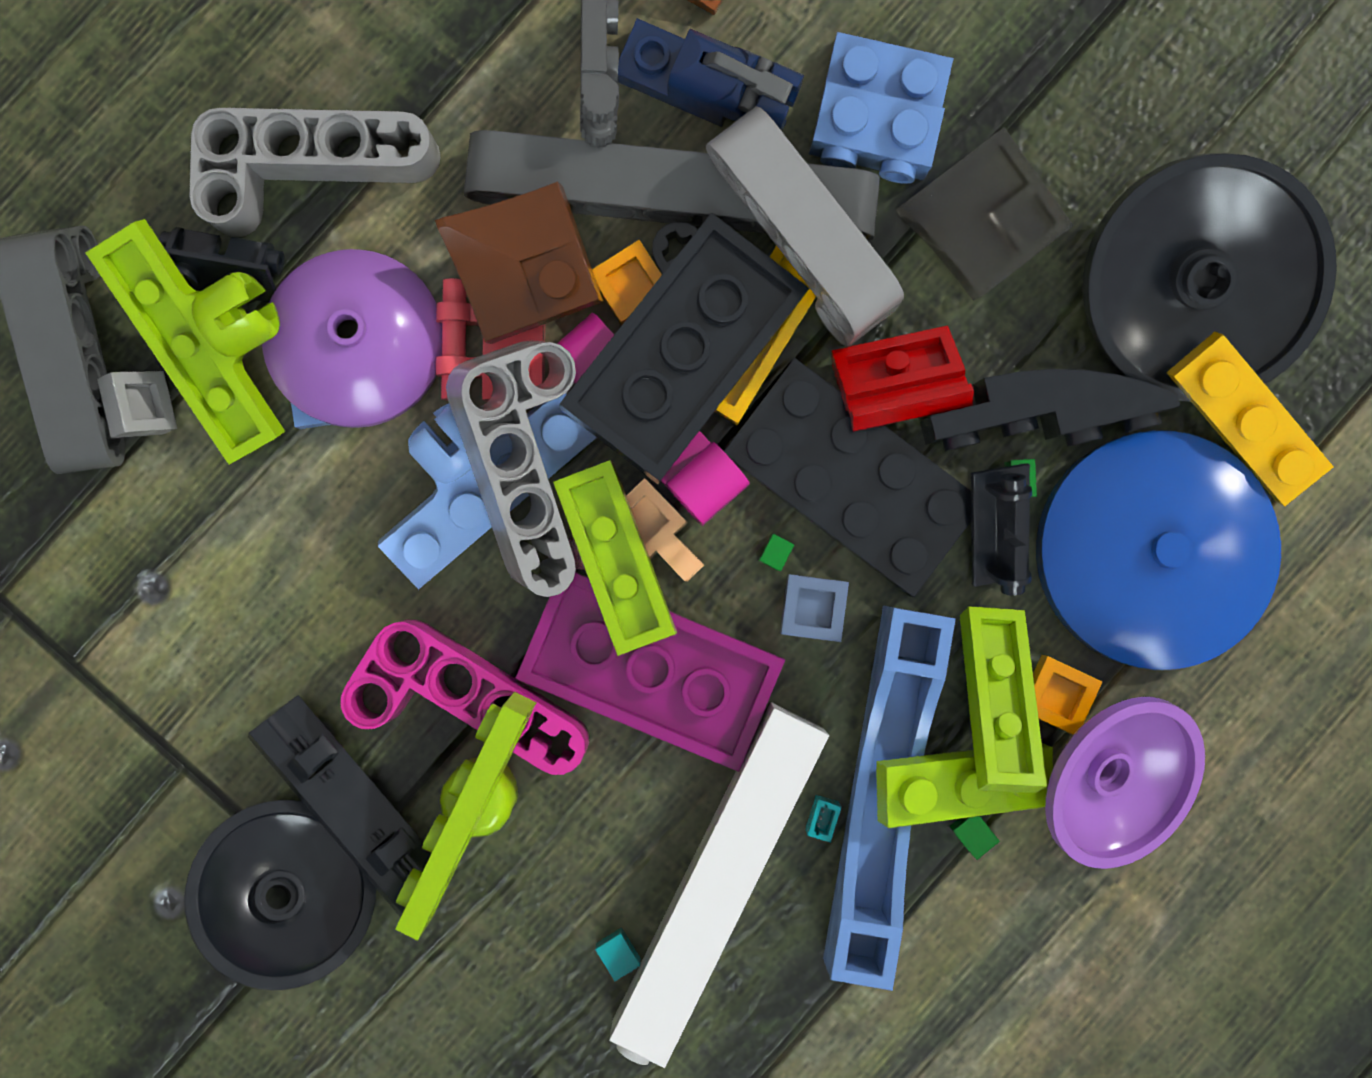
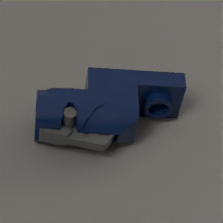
[618,18,804,131]

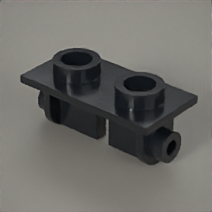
[159,227,285,303]
[971,463,1032,596]

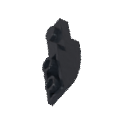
[920,369,1180,452]

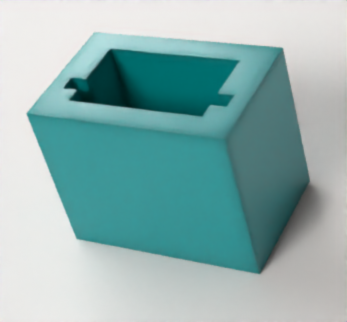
[805,795,842,843]
[595,927,641,981]

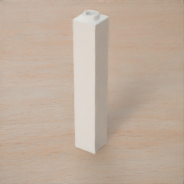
[609,702,829,1068]

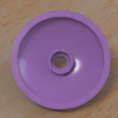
[262,249,442,428]
[1045,697,1205,869]

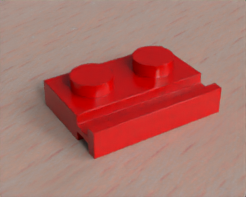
[831,325,974,432]

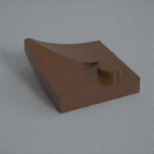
[435,182,603,344]

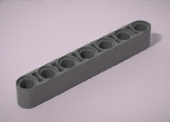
[463,130,880,241]

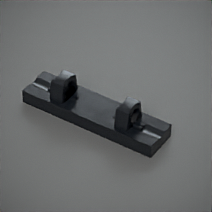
[248,695,453,917]

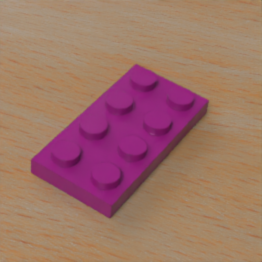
[515,572,785,772]

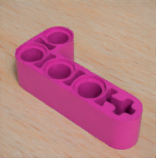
[557,312,750,527]
[341,620,589,775]

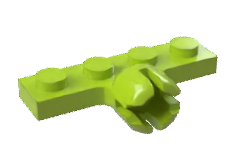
[85,219,285,465]
[395,692,537,941]

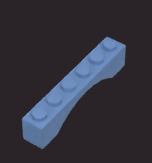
[823,606,956,991]

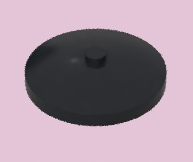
[1082,153,1337,402]

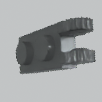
[580,0,619,148]

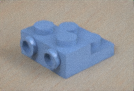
[809,32,953,184]

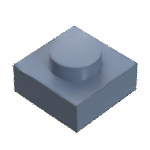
[780,574,849,642]

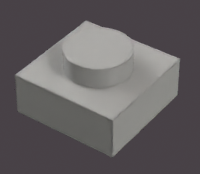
[97,371,177,438]

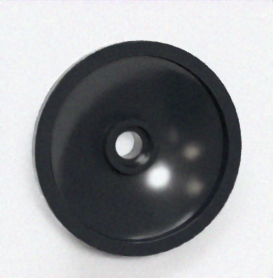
[184,800,376,991]

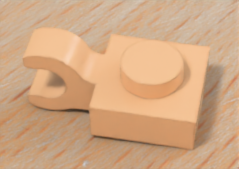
[626,478,704,582]

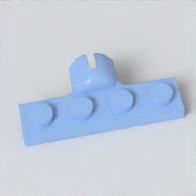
[378,393,597,590]

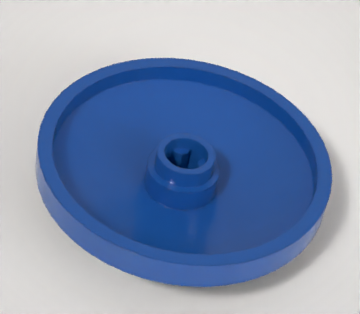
[1036,431,1281,670]

